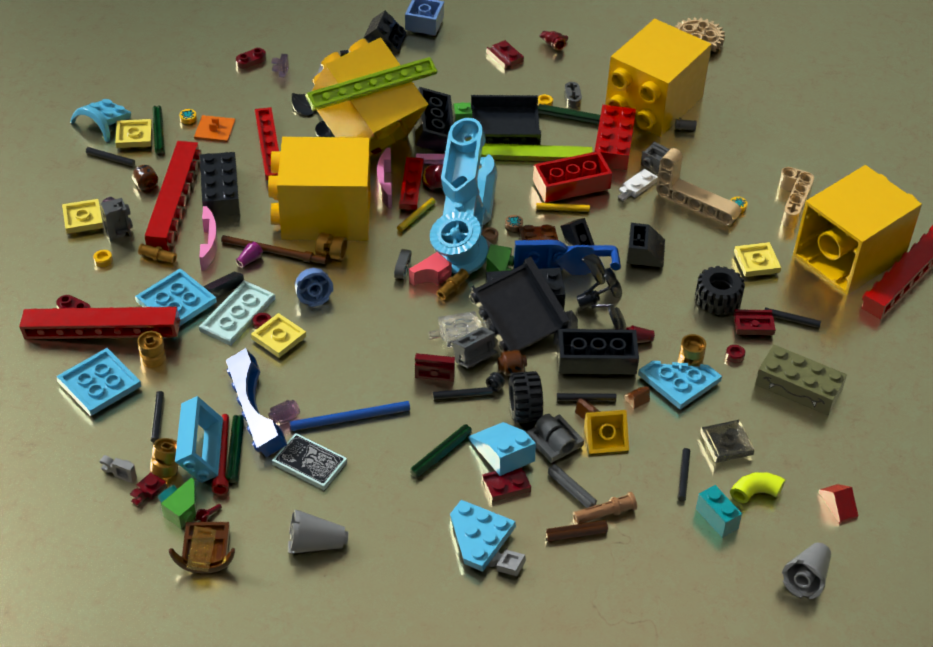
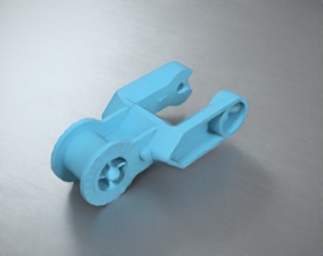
[429,118,497,274]

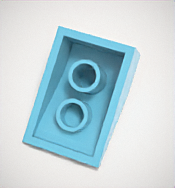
[468,422,536,476]

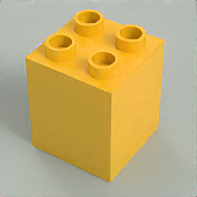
[605,18,712,137]
[312,37,428,156]
[268,137,371,241]
[793,165,922,295]

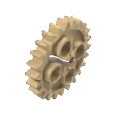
[675,17,725,53]

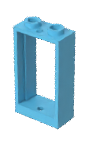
[175,396,223,483]

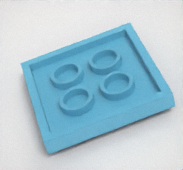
[135,268,217,326]
[56,348,141,416]

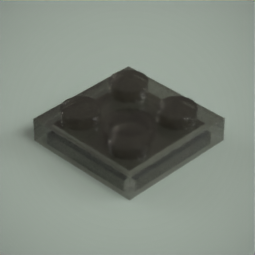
[700,420,755,463]

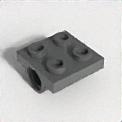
[527,414,584,463]

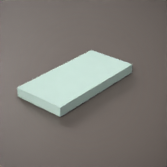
[199,280,275,346]

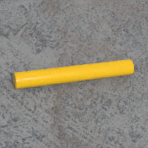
[397,197,436,232]
[536,203,590,212]

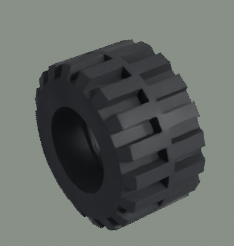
[695,266,745,315]
[509,371,543,423]

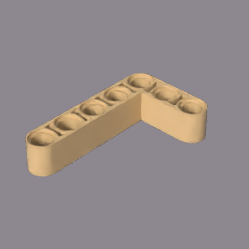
[656,148,741,225]

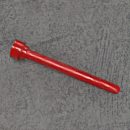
[212,414,229,495]

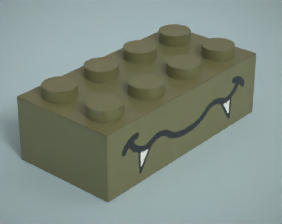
[755,344,847,415]

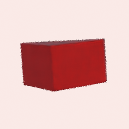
[819,484,858,524]

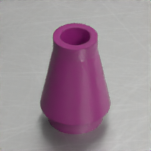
[236,242,263,268]

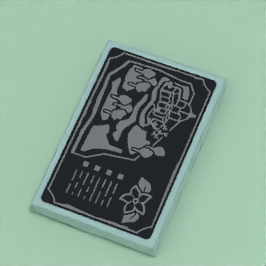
[272,433,347,490]

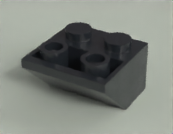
[363,10,407,52]
[627,223,665,267]

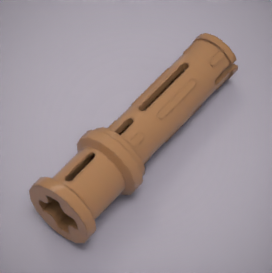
[572,492,637,524]

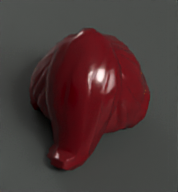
[422,164,443,190]

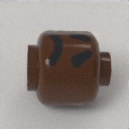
[132,165,158,191]
[497,350,527,377]

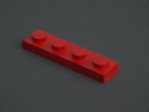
[399,157,424,210]

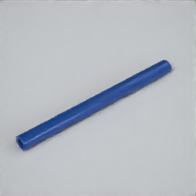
[290,401,410,431]

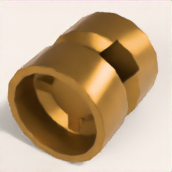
[315,232,348,261]
[137,331,166,368]
[678,334,707,367]
[150,438,178,477]

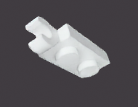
[618,169,658,201]

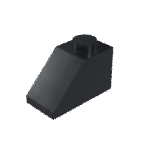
[560,218,595,246]

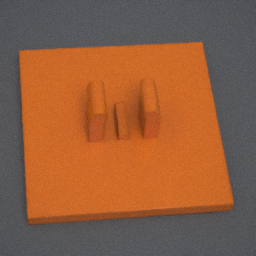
[194,115,235,142]

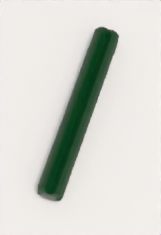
[537,104,601,125]
[152,105,165,154]
[226,415,244,483]
[410,424,472,478]

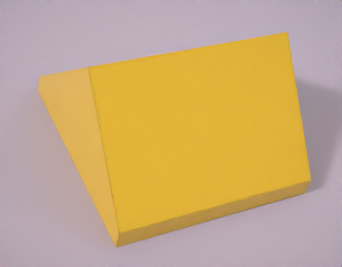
[584,410,629,454]

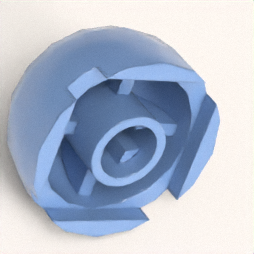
[295,268,334,307]

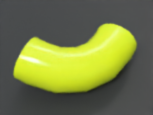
[730,472,786,503]

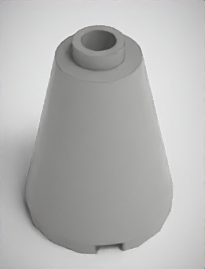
[288,510,348,554]
[782,543,831,599]

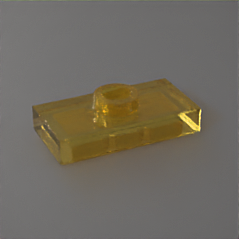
[186,526,216,572]

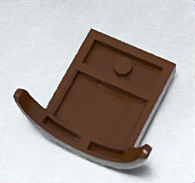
[519,224,559,241]
[169,522,235,573]

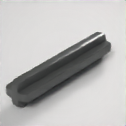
[548,464,597,508]

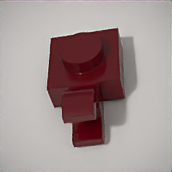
[130,472,167,506]

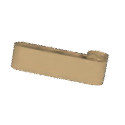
[779,167,814,228]

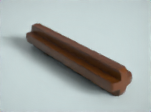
[546,520,608,541]

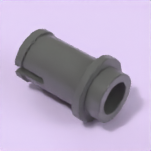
[675,118,697,131]

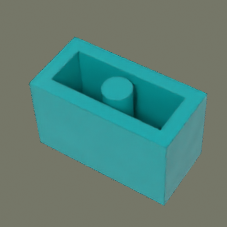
[696,485,742,538]

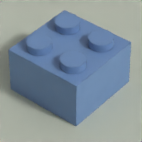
[405,0,444,35]

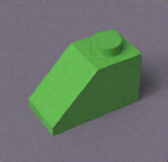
[452,102,472,123]
[161,477,196,529]

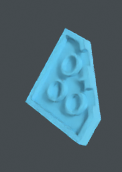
[638,361,722,409]
[450,500,516,572]

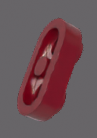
[236,48,266,69]
[56,295,91,308]

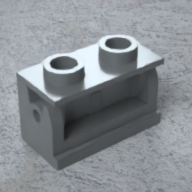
[641,141,670,174]
[100,198,133,241]
[452,327,498,368]

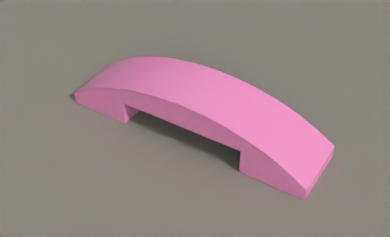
[377,148,392,208]
[199,206,218,270]

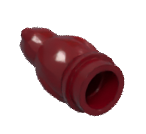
[539,31,569,51]

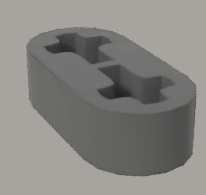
[564,82,582,108]
[394,249,412,279]

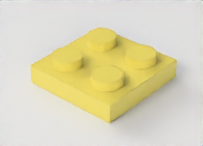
[115,119,152,148]
[62,199,103,234]
[734,242,781,277]
[251,313,306,358]

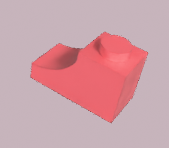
[409,252,452,286]

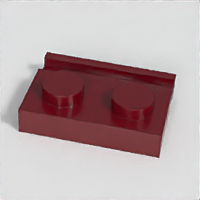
[486,40,524,69]
[733,309,776,335]
[415,353,455,382]
[482,467,531,502]

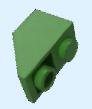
[486,244,514,272]

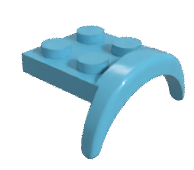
[70,99,131,142]

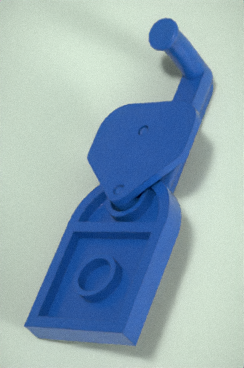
[513,240,621,275]

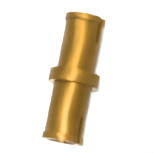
[138,243,177,265]
[436,268,469,300]

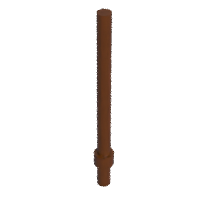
[221,235,327,264]

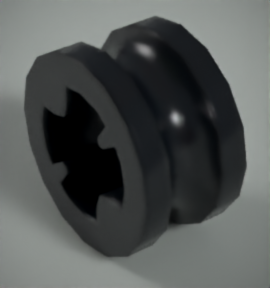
[485,372,506,392]

